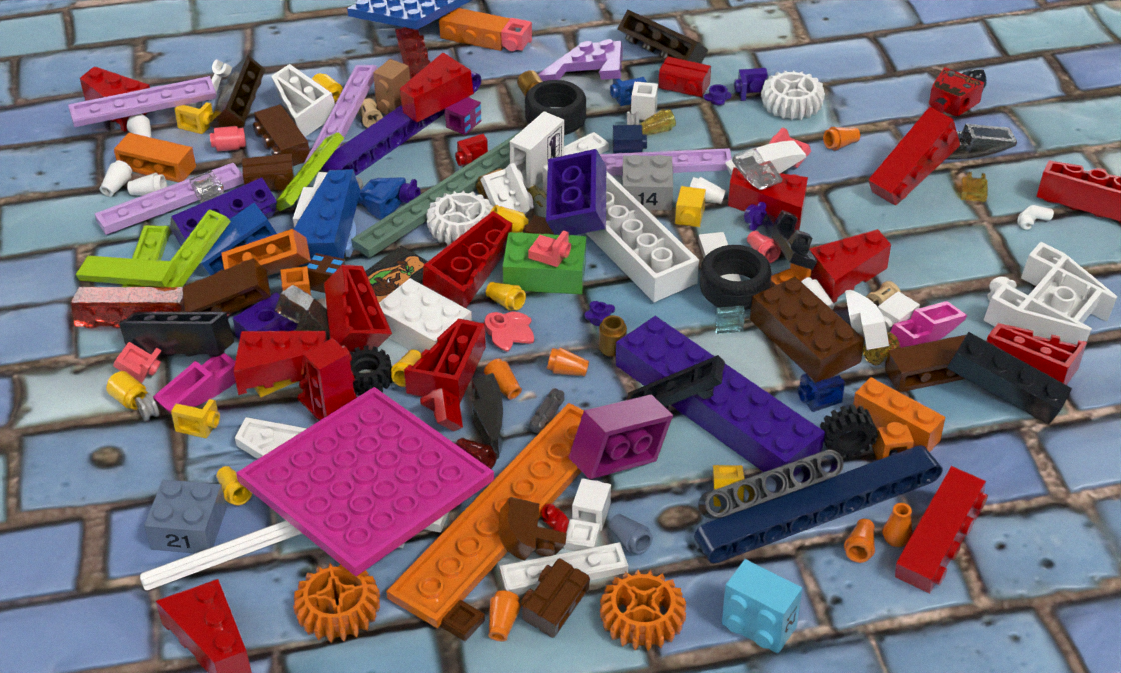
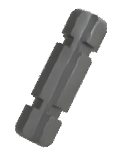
[529,388,565,434]

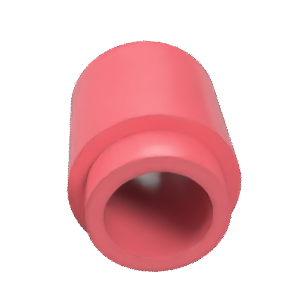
[210,126,246,152]

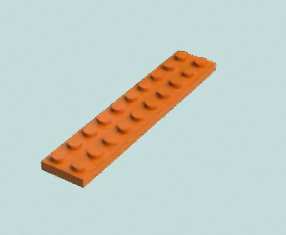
[386,403,584,628]

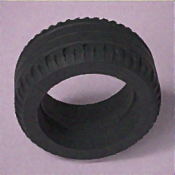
[525,80,586,135]
[700,245,771,311]

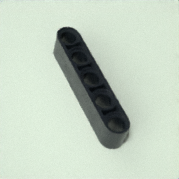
[698,450,844,519]

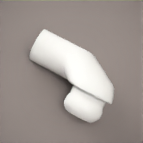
[1017,205,1054,230]

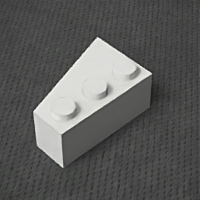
[271,64,335,137]

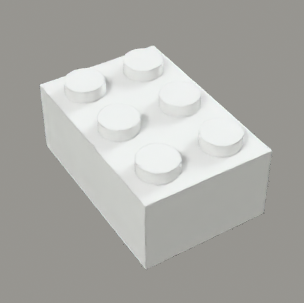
[379,279,472,353]

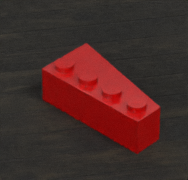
[868,106,960,206]
[1036,160,1121,223]
[423,211,513,308]
[895,466,988,594]

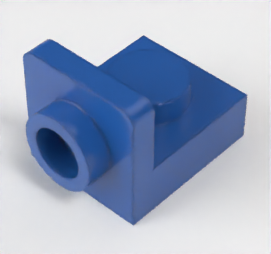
[610,77,647,106]

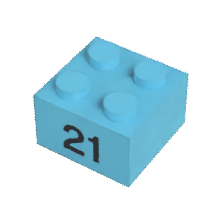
[722,559,803,654]

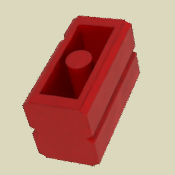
[658,56,711,98]

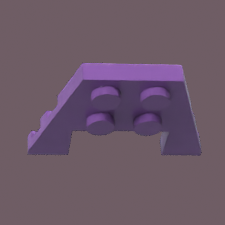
[538,39,623,81]

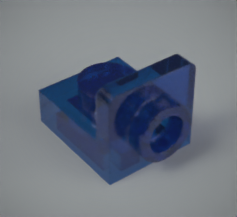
[798,374,845,412]

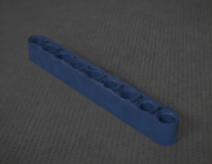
[694,445,943,563]

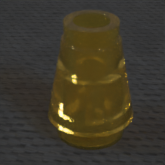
[639,109,676,135]

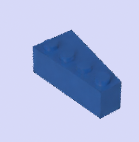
[294,169,360,266]

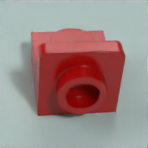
[455,134,488,167]
[420,388,463,431]

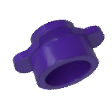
[704,84,732,105]
[399,179,421,204]
[744,202,767,231]
[585,301,615,326]

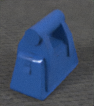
[358,177,406,220]

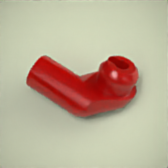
[540,503,569,533]

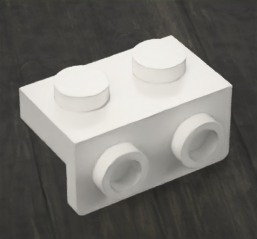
[480,163,534,216]

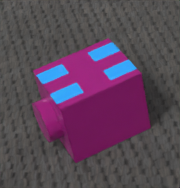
[445,97,482,135]

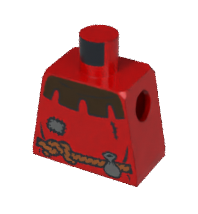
[929,67,984,116]

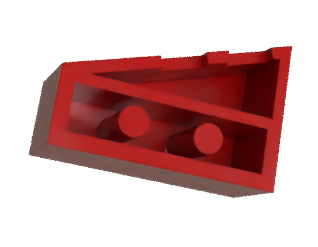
[80,66,150,132]
[728,167,808,231]
[986,323,1087,385]

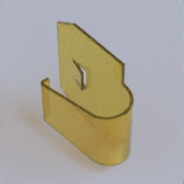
[528,184,547,207]

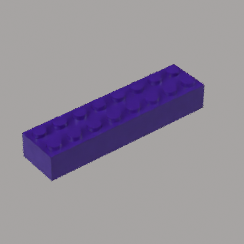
[616,316,825,479]

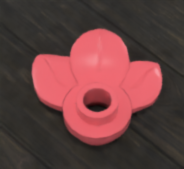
[484,312,534,352]

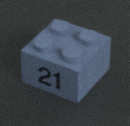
[144,479,227,554]

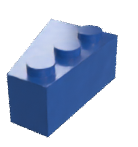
[201,202,277,276]

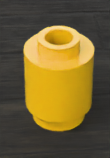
[312,73,343,103]
[106,371,148,410]

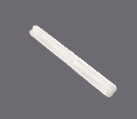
[140,520,302,591]

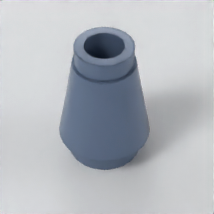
[609,514,653,554]

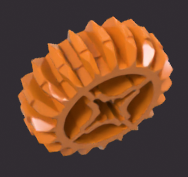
[293,562,380,643]
[600,569,686,651]

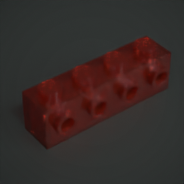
[395,27,430,79]
[71,287,185,328]

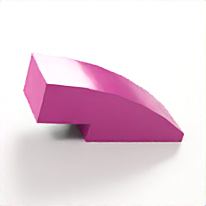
[888,301,967,349]
[153,353,236,414]

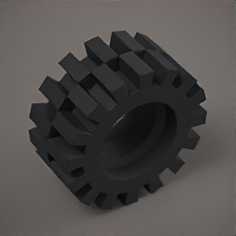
[349,346,392,395]
[820,405,878,458]

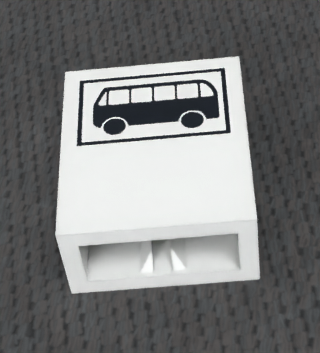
[510,112,564,189]

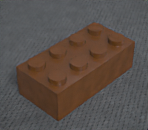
[750,277,865,384]

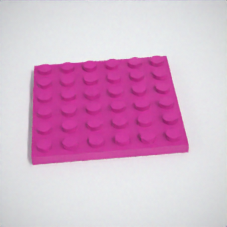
[236,387,494,576]

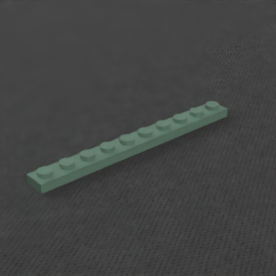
[351,130,522,258]

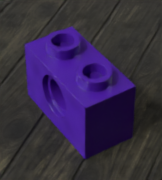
[233,292,299,340]

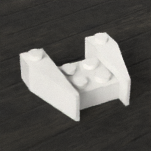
[984,242,1118,345]

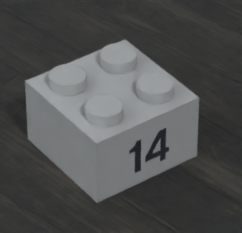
[622,155,673,210]

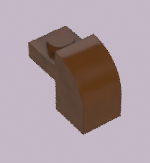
[498,497,567,561]

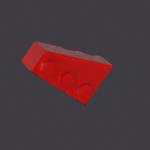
[400,52,474,122]
[809,229,891,303]
[324,265,392,352]
[404,318,486,404]
[234,331,327,395]
[297,338,357,421]
[156,579,252,673]

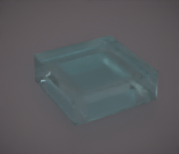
[715,306,745,334]

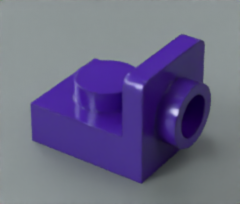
[734,68,768,101]

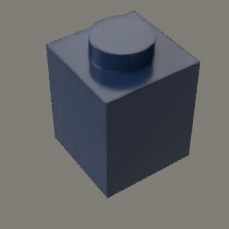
[612,125,647,154]

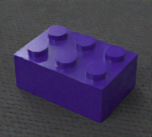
[546,149,607,235]

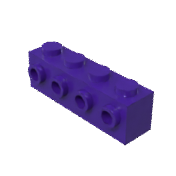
[170,178,277,246]

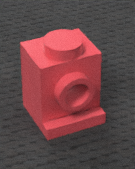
[501,18,532,51]

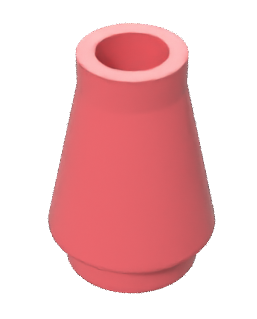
[747,231,781,263]

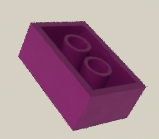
[569,394,673,479]

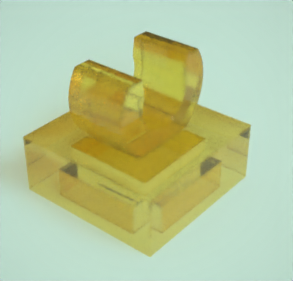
[961,172,988,202]

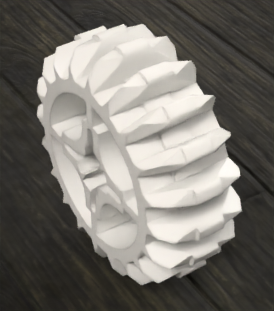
[761,70,825,120]
[427,190,493,246]

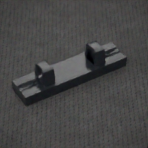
[762,210,817,270]
[627,355,725,410]

